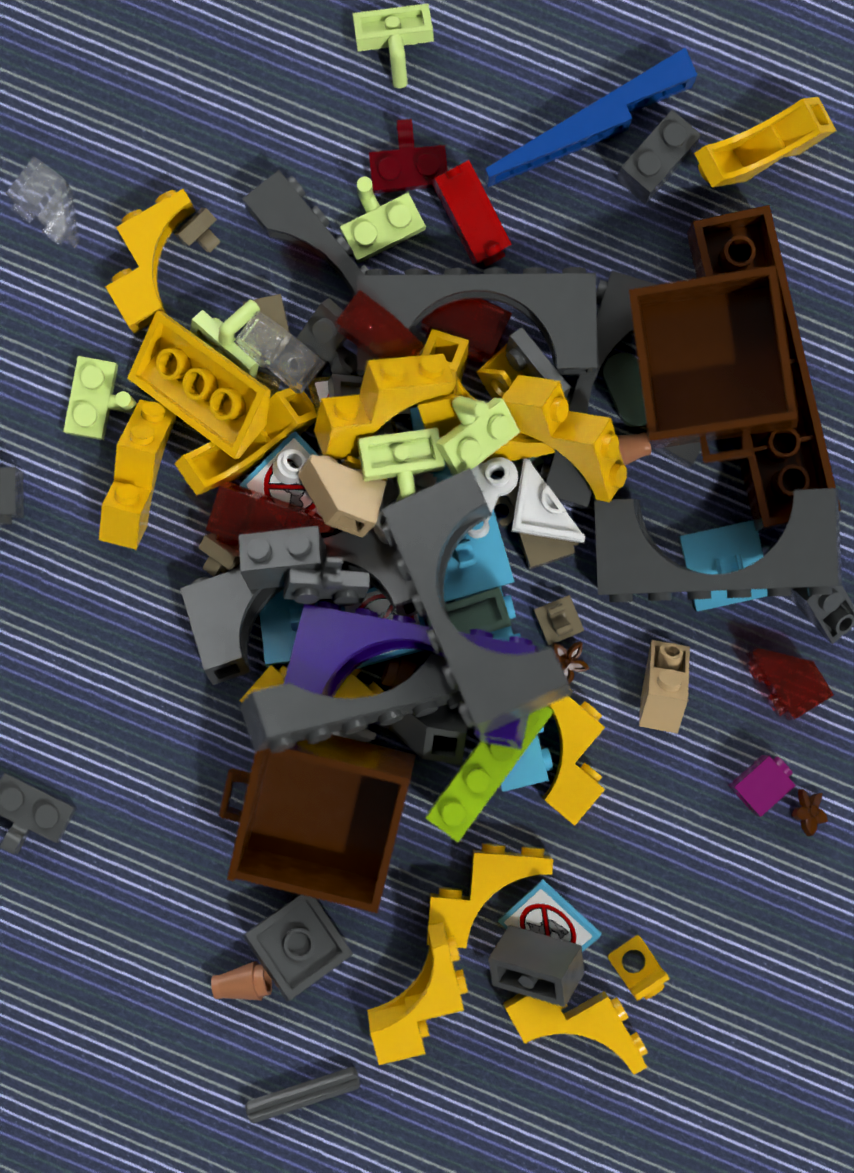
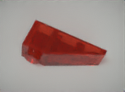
[206,482,334,546]

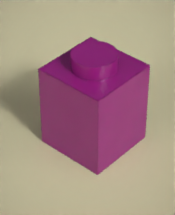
[728,755,796,817]

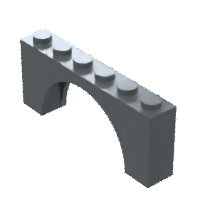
[357,267,597,377]
[381,468,574,735]
[594,488,842,602]
[180,520,419,685]

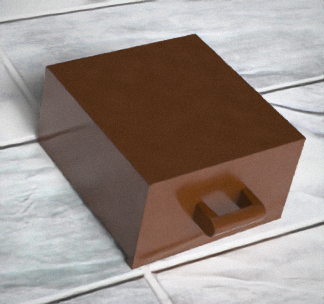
[629,265,798,464]
[218,734,416,913]

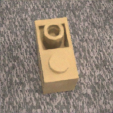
[298,454,386,538]
[639,640,690,734]

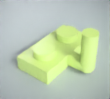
[352,3,434,88]
[340,176,426,264]
[190,299,260,379]
[63,356,137,440]
[435,396,520,476]
[357,428,445,503]

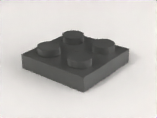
[242,894,353,1001]

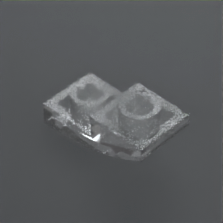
[234,311,325,393]

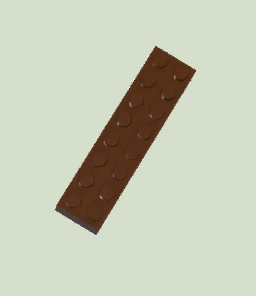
[687,205,841,531]

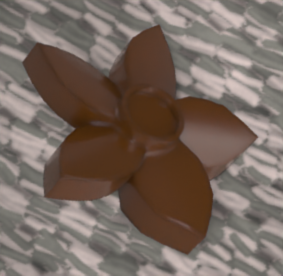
[552,641,590,684]
[792,789,828,836]

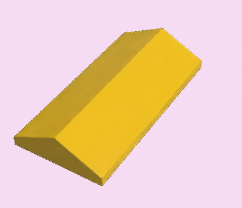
[127,310,271,459]

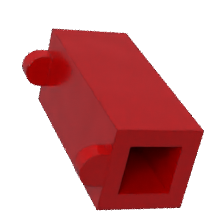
[430,160,512,267]

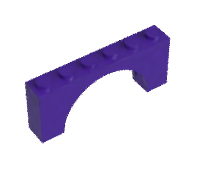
[284,601,539,750]

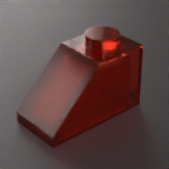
[335,290,425,360]

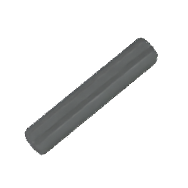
[245,1067,360,1123]

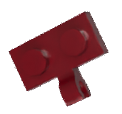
[369,119,448,194]

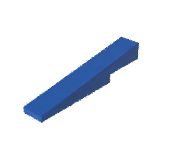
[484,47,698,187]

